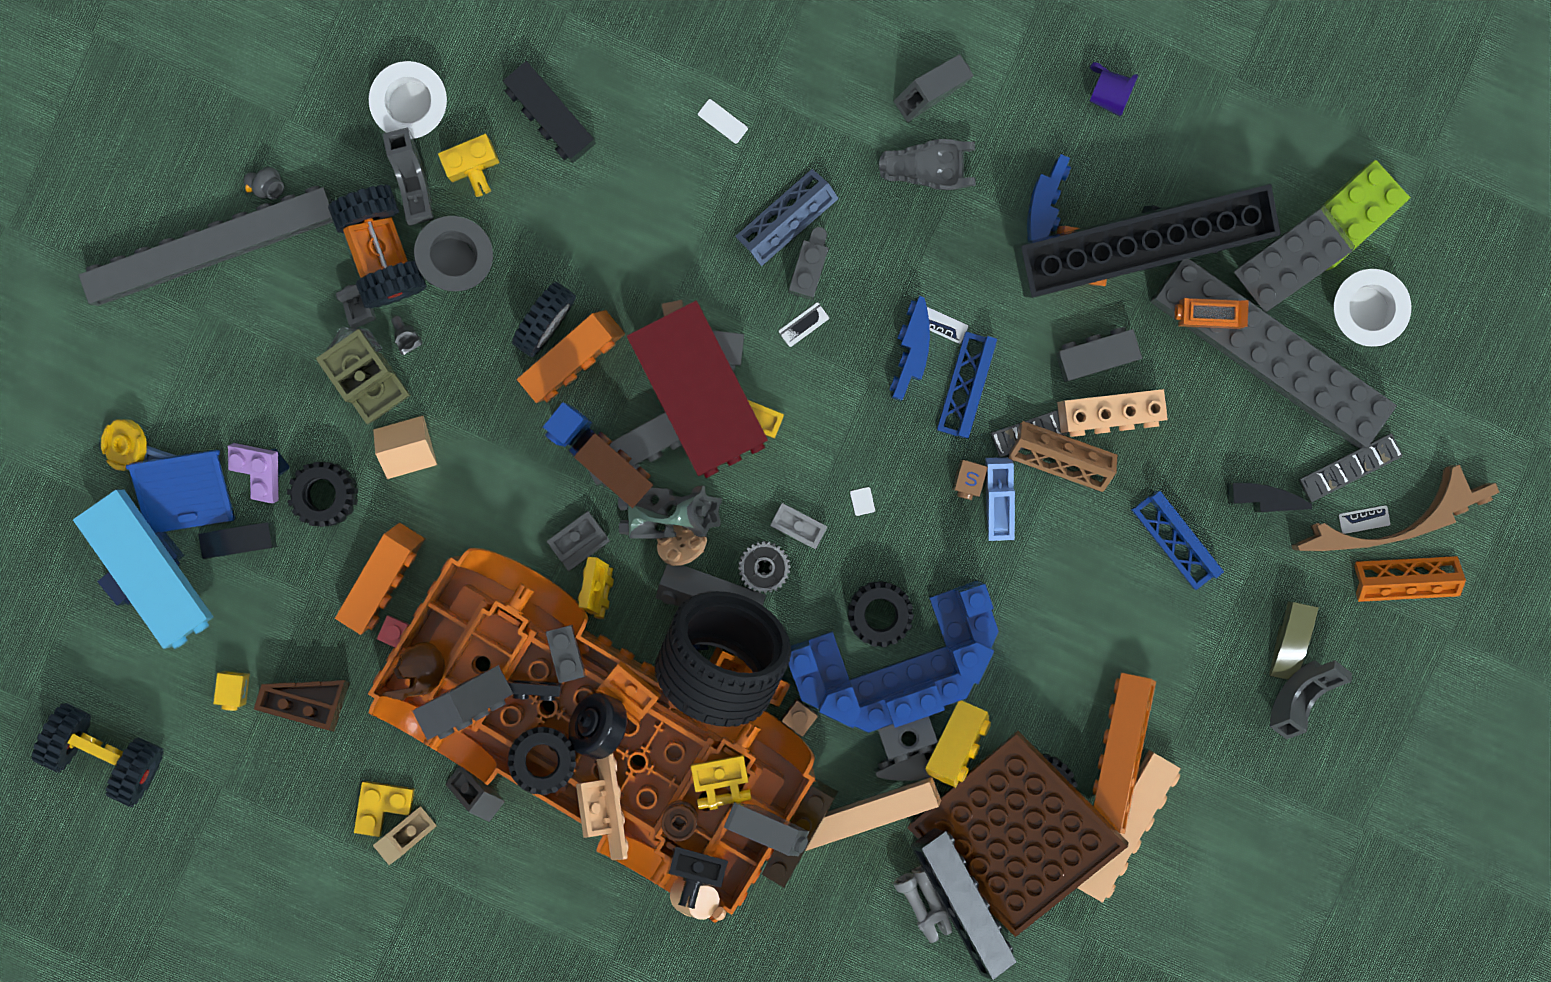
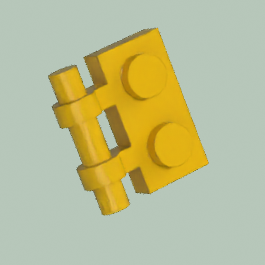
[578,557,614,619]
[691,755,752,810]

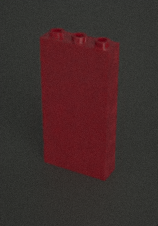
[627,300,768,479]

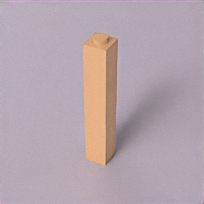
[806,777,941,851]

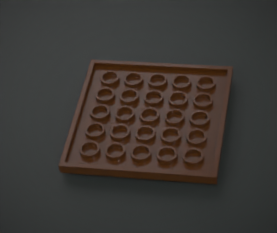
[907,730,1129,937]

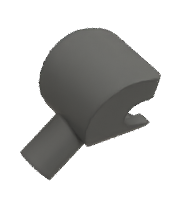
[391,316,423,355]

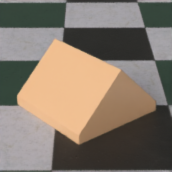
[373,416,438,479]

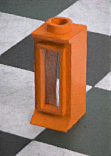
[1174,298,1249,329]

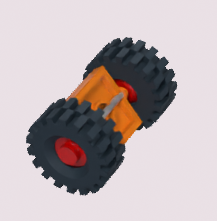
[328,185,427,309]

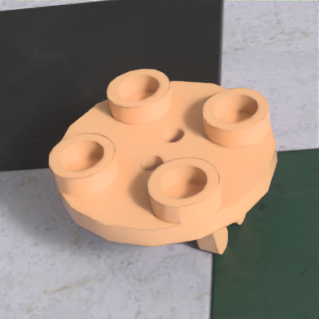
[657,525,707,566]

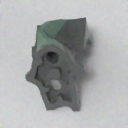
[618,486,722,539]

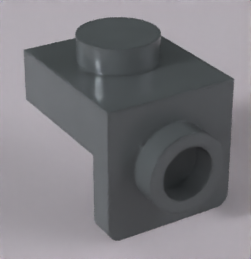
[336,285,376,329]

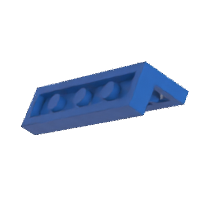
[937,332,997,439]
[1131,491,1224,590]

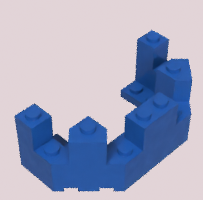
[789,581,999,733]

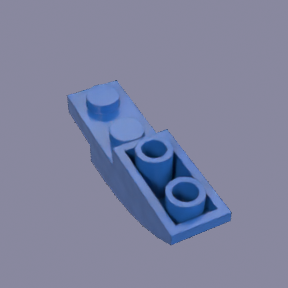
[1027,154,1071,241]
[889,296,930,401]

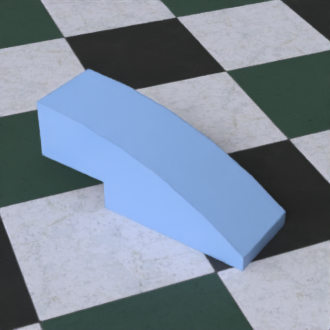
[985,457,1015,541]

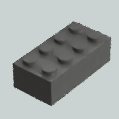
[1234,205,1355,313]

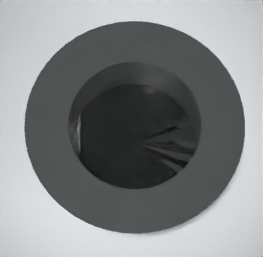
[414,216,493,291]

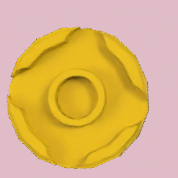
[101,419,147,471]

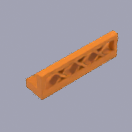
[1354,556,1466,602]

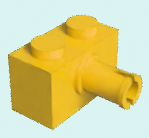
[438,134,500,197]

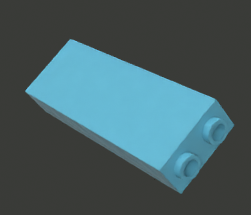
[73,490,214,649]

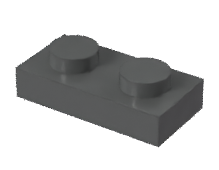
[546,625,586,683]

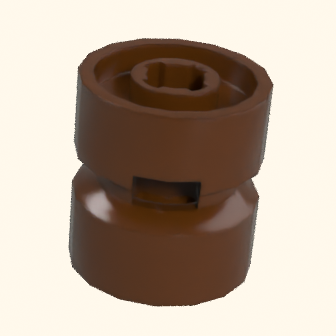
[662,800,698,841]

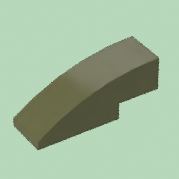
[1269,601,1319,680]

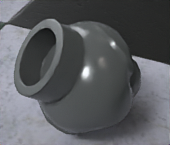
[243,166,284,199]

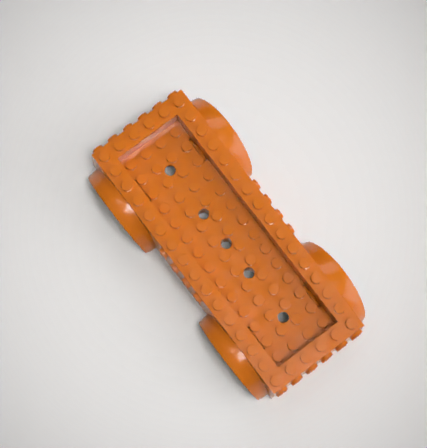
[368,548,816,923]

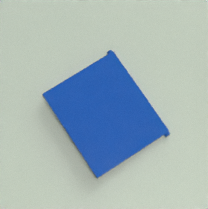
[126,449,235,533]

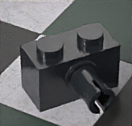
[667,847,728,909]

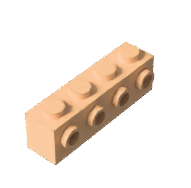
[1057,389,1168,437]

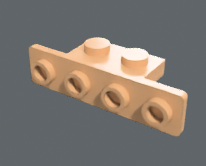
[576,753,629,860]

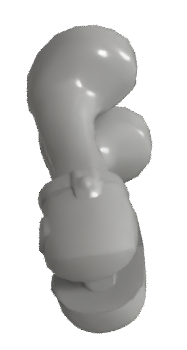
[893,866,952,943]

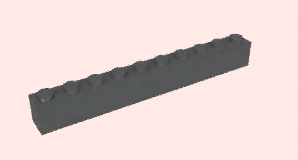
[78,186,333,306]

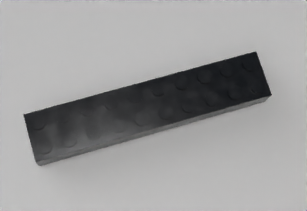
[1013,184,1281,298]

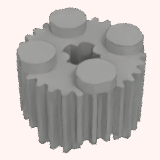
[738,541,790,593]

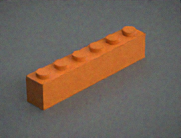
[1092,673,1156,834]

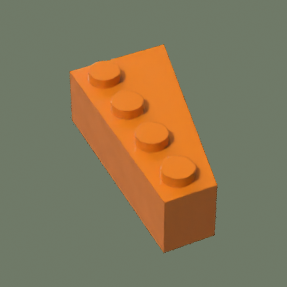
[517,310,625,403]
[335,523,425,635]

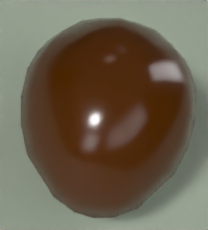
[383,642,445,700]

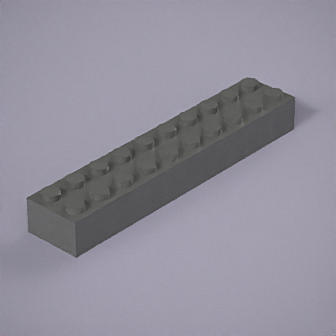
[1150,259,1397,449]

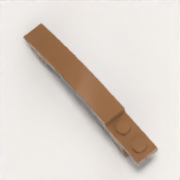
[1291,465,1500,551]

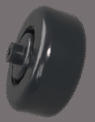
[568,693,627,759]

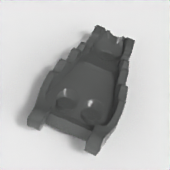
[879,139,976,190]

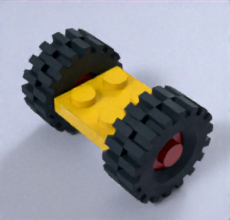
[31,702,164,807]

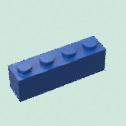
[543,402,593,447]

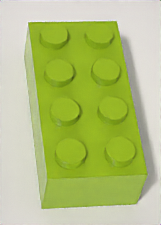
[1323,160,1410,271]

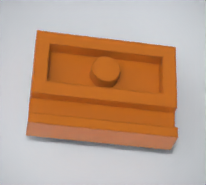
[595,661,661,725]

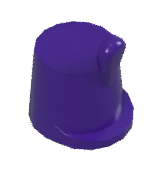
[1090,62,1138,117]

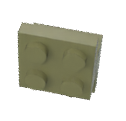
[316,329,411,425]

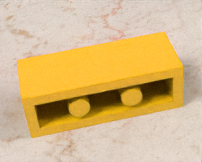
[925,700,991,788]

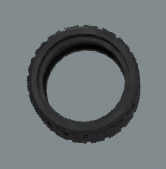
[655,591,791,727]

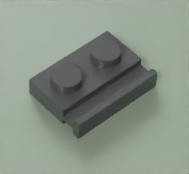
[547,511,611,572]

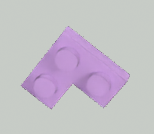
[228,443,279,504]

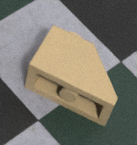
[373,806,437,865]

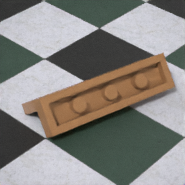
[1008,421,1118,492]

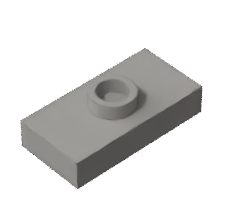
[770,503,827,549]

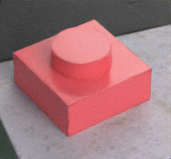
[377,615,410,648]

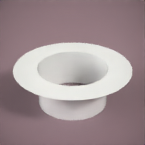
[369,61,447,139]
[1334,269,1411,346]

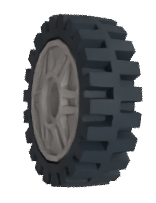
[512,282,576,357]

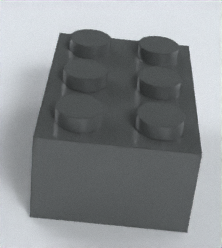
[412,665,513,740]

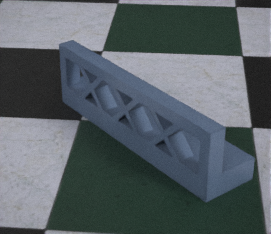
[735,169,839,266]

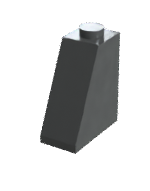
[893,54,974,123]
[724,802,809,856]

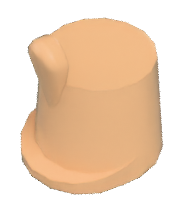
[670,877,726,921]

